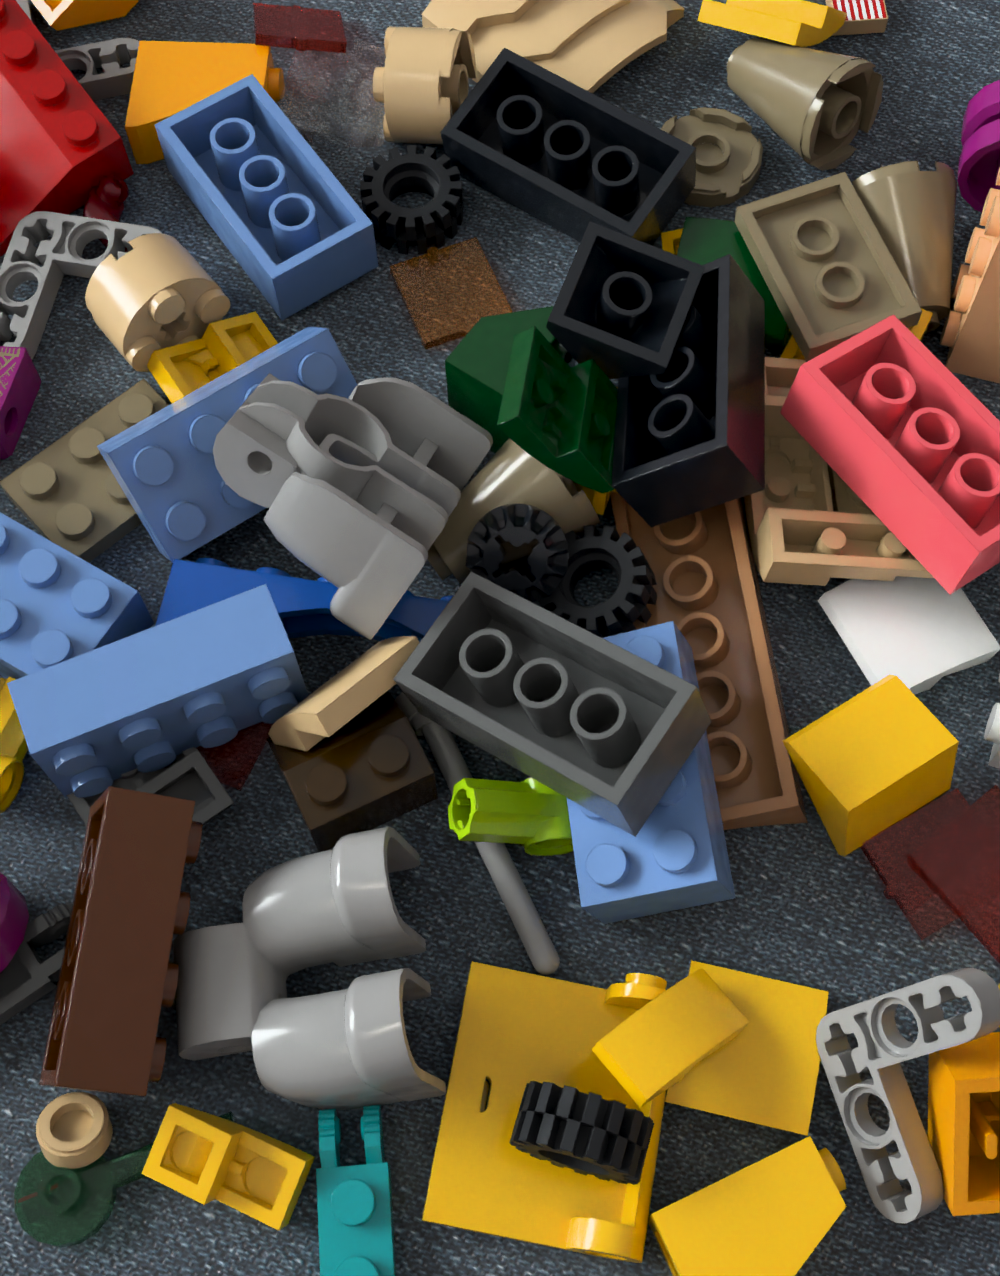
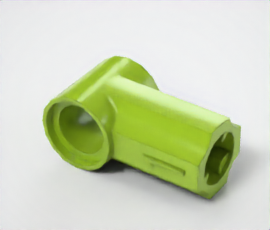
[448,777,573,856]

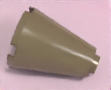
[727,38,883,171]
[852,161,957,333]
[427,438,600,584]

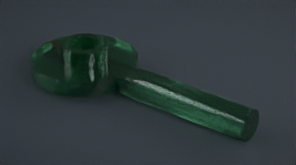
[14,1111,237,1248]

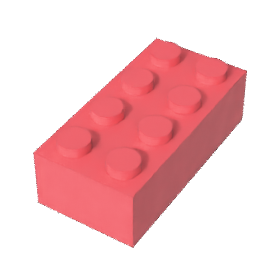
[780,314,1000,595]

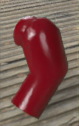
[83,175,129,252]

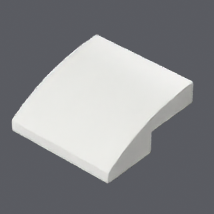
[817,576,1000,695]

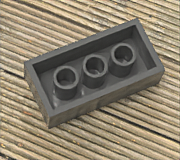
[393,572,711,837]

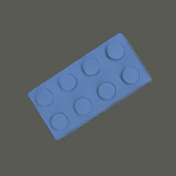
[155,74,379,320]
[97,326,358,563]
[0,512,154,679]
[7,584,309,799]
[566,621,735,924]

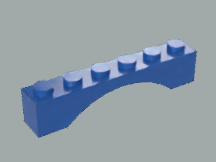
[155,558,453,642]

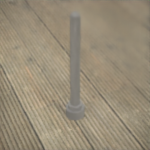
[395,692,560,975]

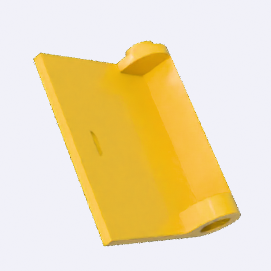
[422,961,667,1263]

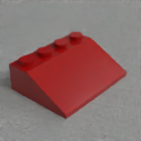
[0,0,134,256]

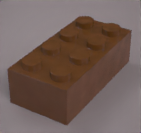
[39,786,202,1096]

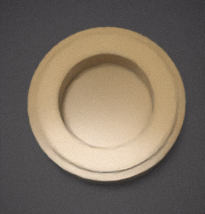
[36,1092,113,1169]

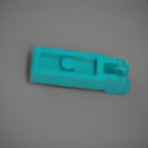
[316,1105,396,1276]

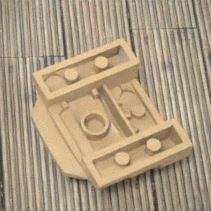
[422,0,684,94]
[744,357,935,586]

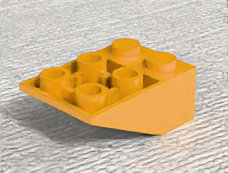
[927,1032,1000,1216]

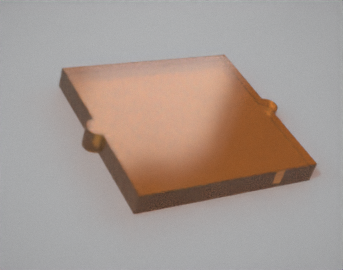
[389,237,513,350]

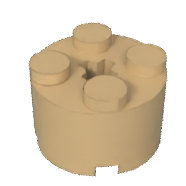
[373,26,476,145]
[85,233,230,372]

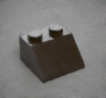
[266,691,438,852]

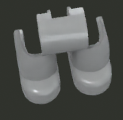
[213,373,493,640]
[173,827,447,1110]

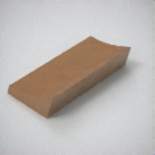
[610,491,808,830]

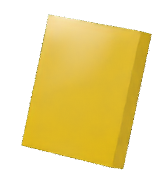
[783,675,959,857]

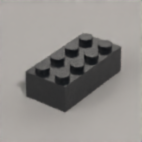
[440,48,696,246]
[611,254,765,527]

